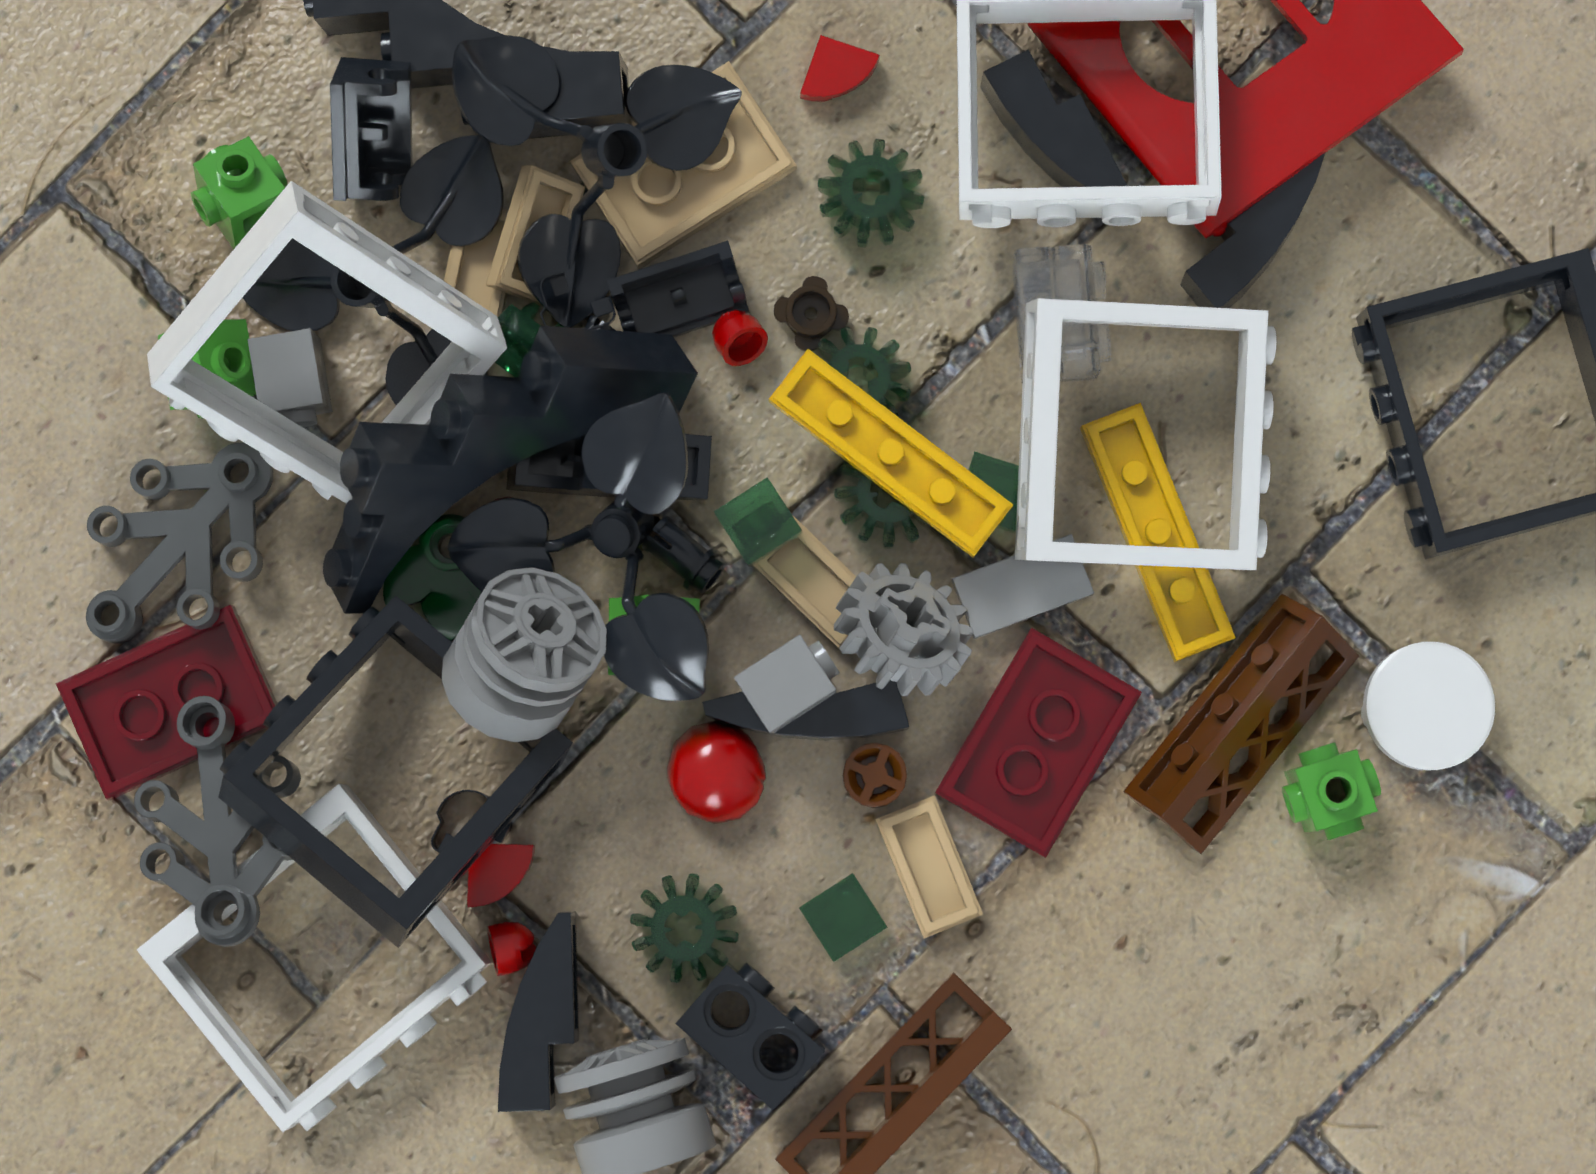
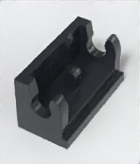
[330,57,413,201]
[606,240,750,337]

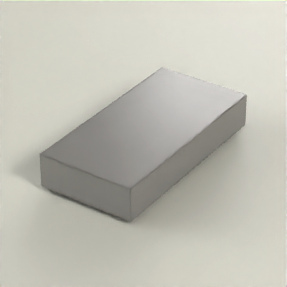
[952,534,1094,639]

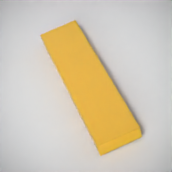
[769,349,1013,558]
[1080,402,1236,662]

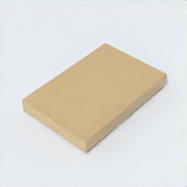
[570,61,797,270]

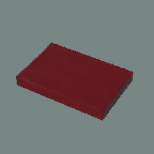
[56,604,277,800]
[935,628,1142,858]

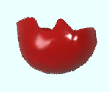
[667,720,766,824]

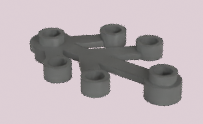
[86,442,273,644]
[134,696,301,947]

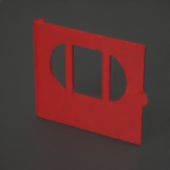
[1027,0,1464,239]

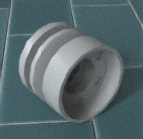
[441,567,607,742]
[554,1037,716,1174]

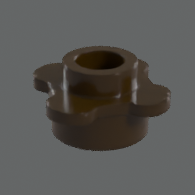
[774,276,849,351]

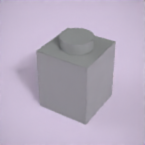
[248,328,333,428]
[734,635,840,735]

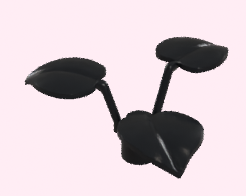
[452,35,742,327]
[242,135,504,405]
[448,392,709,701]

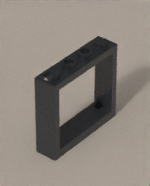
[1352,248,1596,559]
[218,595,573,948]

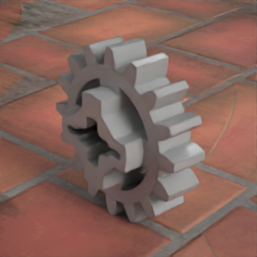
[834,563,974,697]

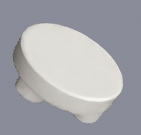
[1361,642,1495,771]

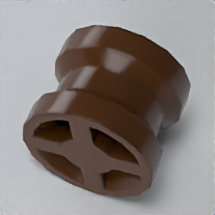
[842,743,907,808]

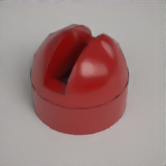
[712,310,768,366]
[487,922,536,976]

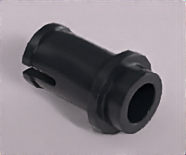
[642,516,726,594]

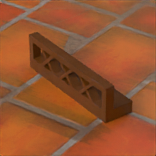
[1123,594,1359,854]
[775,972,1012,1174]

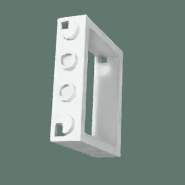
[957,0,1222,228]
[147,181,507,504]
[1015,298,1276,570]
[137,784,492,1132]

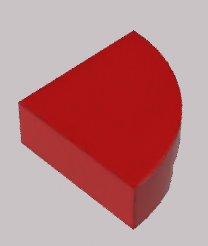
[800,35,880,102]
[467,844,535,907]

